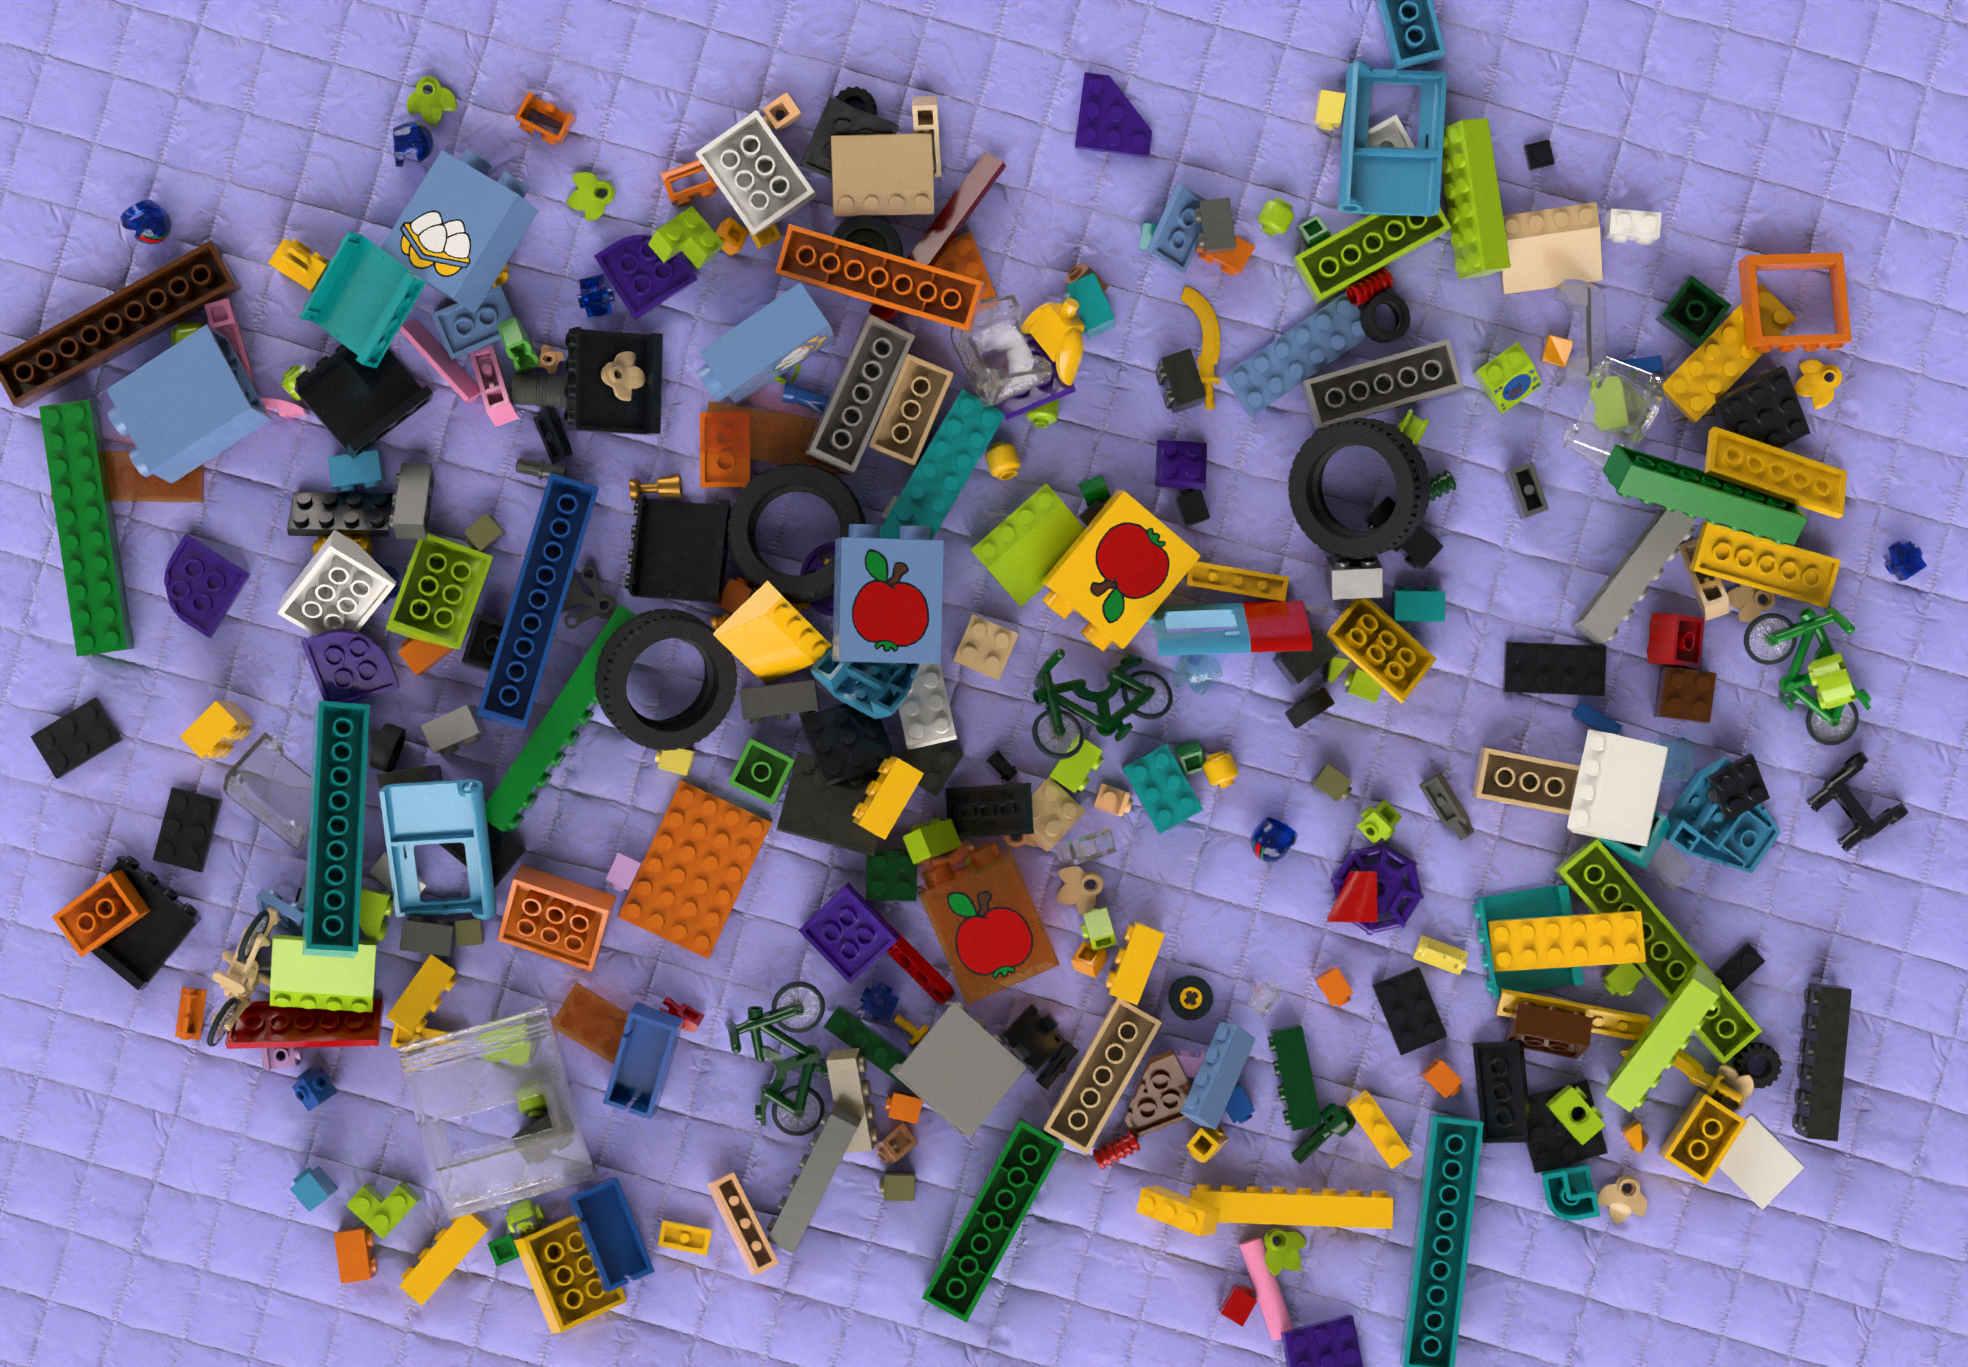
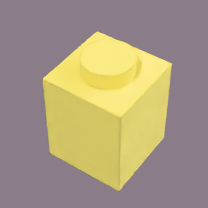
[1314,90,1346,130]
[655,748,695,776]

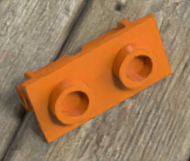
[175,987,207,1040]

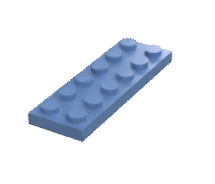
[1223,292,1368,418]

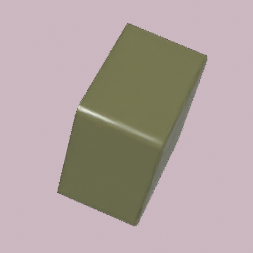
[455,919,484,947]

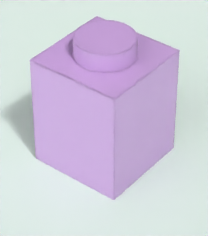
[605,852,643,892]

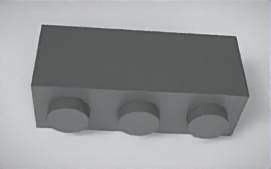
[389,463,435,539]
[739,680,819,724]

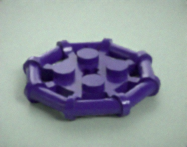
[1330,842,1424,936]

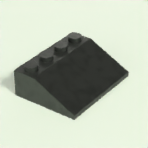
[777,752,880,856]

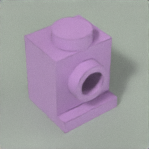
[262,1047,303,1070]
[1176,1049,1206,1078]

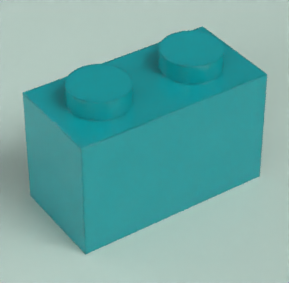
[1392,586,1445,623]

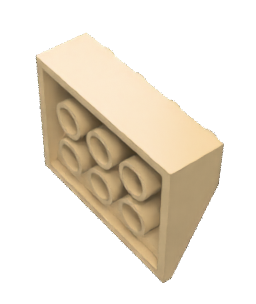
[831,133,934,216]
[1500,202,1603,295]

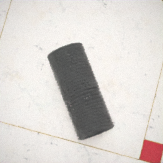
[511,372,567,409]

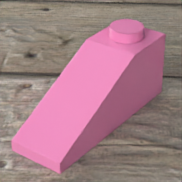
[470,344,519,427]

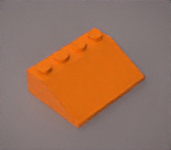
[497,864,617,972]

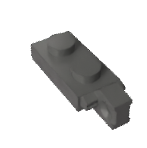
[1419,772,1475,841]

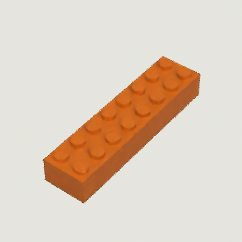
[775,224,986,332]

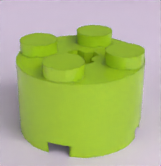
[1807,652,1857,710]

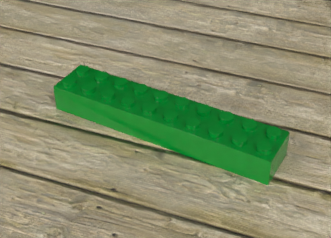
[39,399,134,657]
[485,605,638,832]

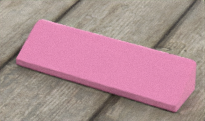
[399,319,481,404]

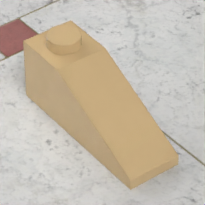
[912,96,942,178]
[1678,538,1730,621]

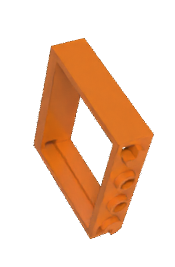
[1738,253,1852,353]

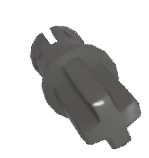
[516,458,567,480]

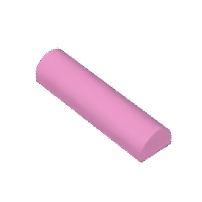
[1238,1235,1294,1340]

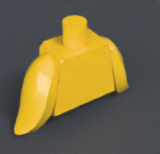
[1020,298,1084,386]

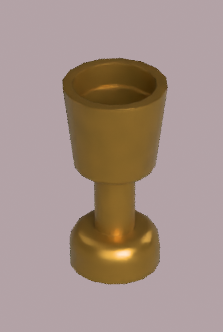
[629,473,682,501]

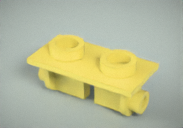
[1413,935,1469,976]

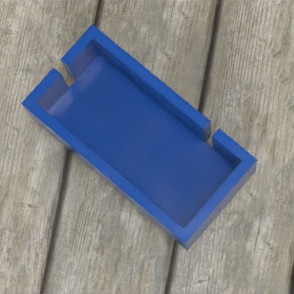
[603,1003,684,1119]
[566,1177,655,1292]

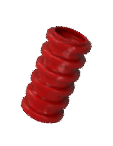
[1346,268,1393,306]
[1092,1130,1140,1170]

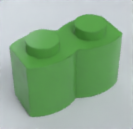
[498,317,539,373]

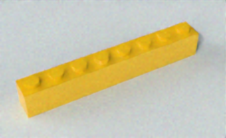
[1190,1184,1393,1229]

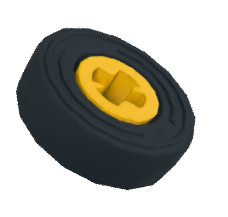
[1168,975,1213,1020]

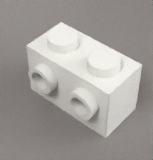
[1604,209,1662,245]

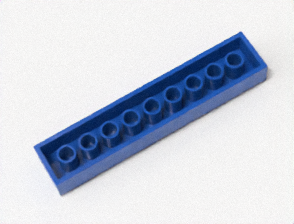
[476,473,599,731]

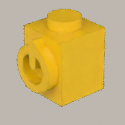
[1186,1125,1229,1163]

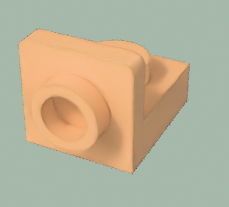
[1093,783,1133,817]

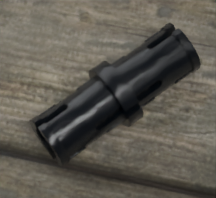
[1036,1041,1079,1090]

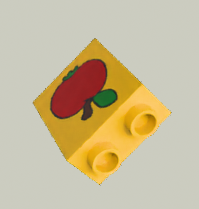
[1040,490,1201,652]

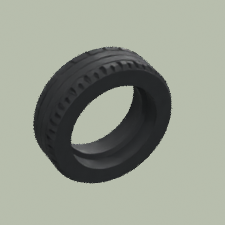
[1288,418,1430,559]
[727,463,866,604]
[595,608,737,751]

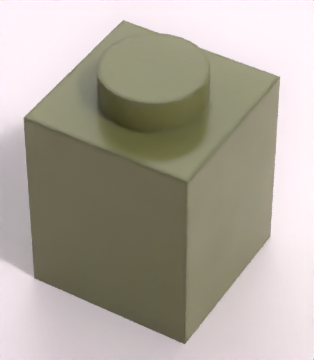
[463,513,506,553]
[1311,764,1352,802]
[879,1172,915,1201]

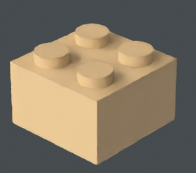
[953,614,1019,681]
[1028,776,1086,852]

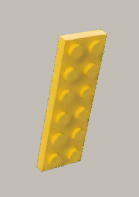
[1658,284,1797,424]
[1705,426,1847,519]
[1689,521,1841,608]
[1488,910,1647,972]

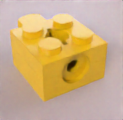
[268,238,329,292]

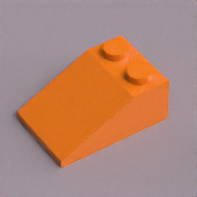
[52,870,151,958]

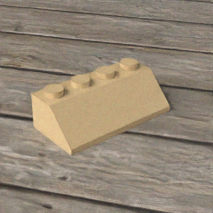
[868,354,954,468]

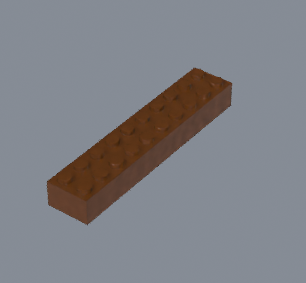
[0,240,242,409]

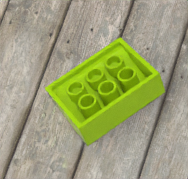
[971,483,1085,608]
[386,533,493,650]
[270,934,377,1013]

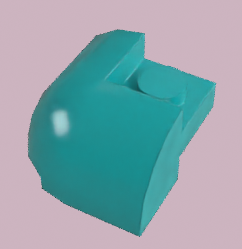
[1541,1164,1600,1221]

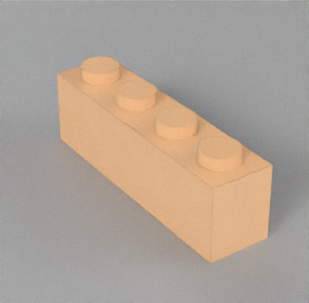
[707,1172,779,1275]

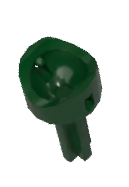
[1291,1103,1356,1164]

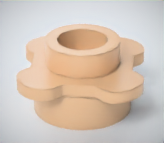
[538,345,564,374]

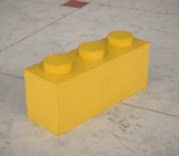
[386,954,458,1036]
[1345,1089,1412,1169]
[1136,1185,1220,1237]

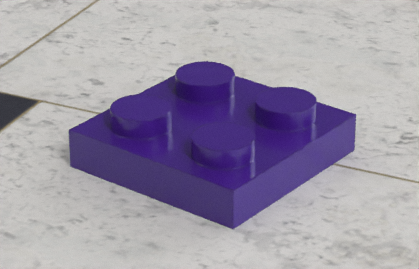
[1155,440,1207,490]

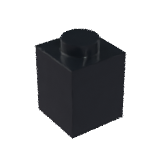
[1176,489,1210,527]

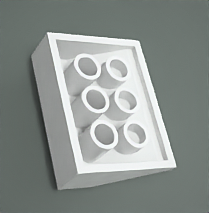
[695,110,816,236]
[277,530,396,636]
[1567,729,1668,847]

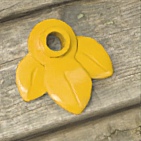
[1794,359,1842,409]

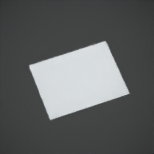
[1718,1115,1805,1210]

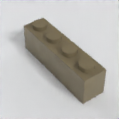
[826,1048,879,1153]

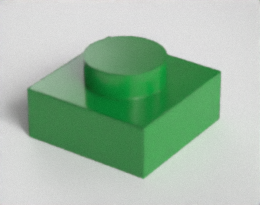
[487,1233,520,1267]

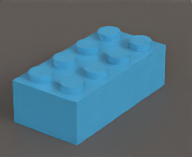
[1375,0,1446,70]

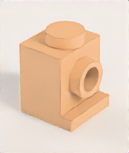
[762,92,802,133]

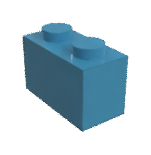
[328,450,386,493]
[290,1166,338,1212]

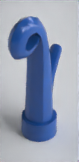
[782,382,830,415]

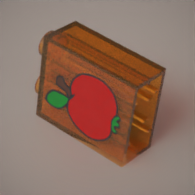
[917,841,1060,1005]

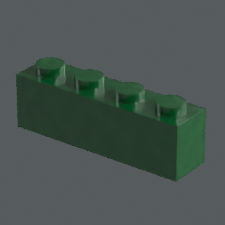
[823,1004,909,1087]
[1267,1024,1322,1131]

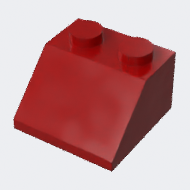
[1646,613,1705,668]

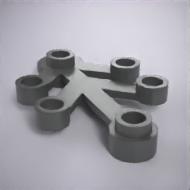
[561,566,617,629]

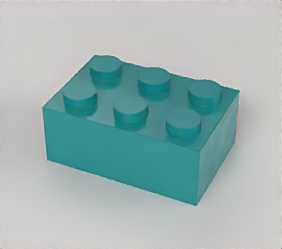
[1122,744,1203,834]

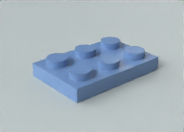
[1146,183,1206,274]
[431,284,515,361]
[256,889,304,936]

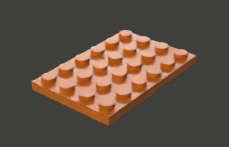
[618,780,772,959]

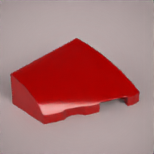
[1327,871,1378,922]

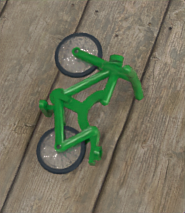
[1744,606,1872,745]

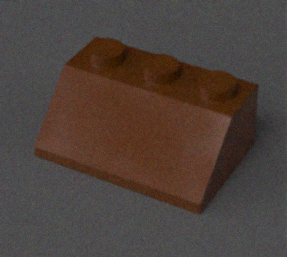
[1504,1002,1593,1059]

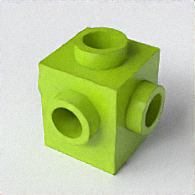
[1357,799,1402,844]

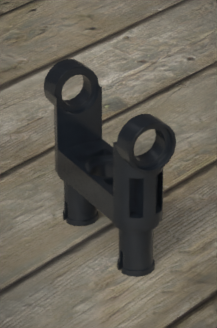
[1806,751,1909,852]

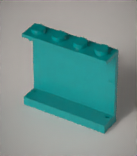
[299,231,427,368]
[1472,884,1584,999]

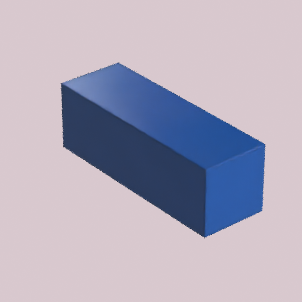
[1612,355,1663,376]
[1571,702,1622,735]

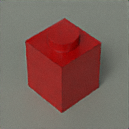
[1219,1284,1258,1327]

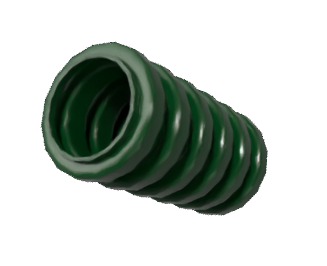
[1429,470,1457,502]

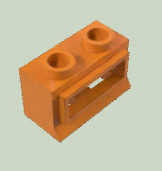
[515,91,576,146]
[660,159,720,207]

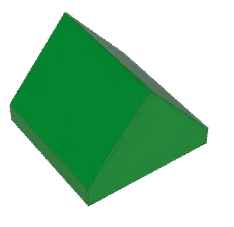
[1078,475,1111,507]

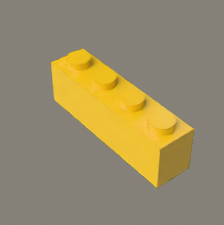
[399,1206,492,1306]

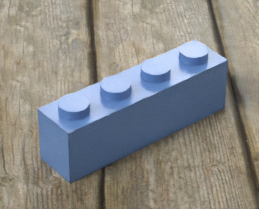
[1180,1022,1256,1129]

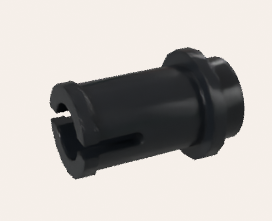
[986,750,1018,782]

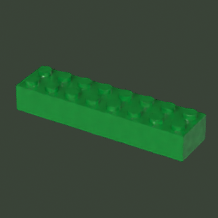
[1602,444,1808,545]
[922,1117,1064,1323]

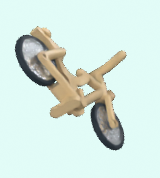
[207,907,280,1047]

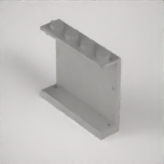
[890,1001,1027,1138]

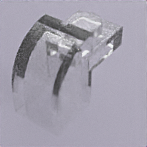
[1054,827,1117,868]

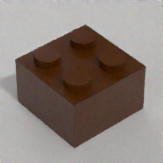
[1654,666,1717,723]

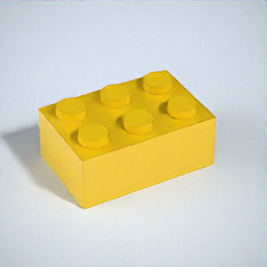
[180,701,254,758]
[852,756,924,840]
[1105,920,1165,1005]
[1657,1090,1747,1185]

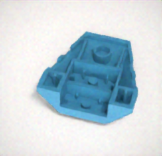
[811,648,919,719]
[1666,757,1781,873]

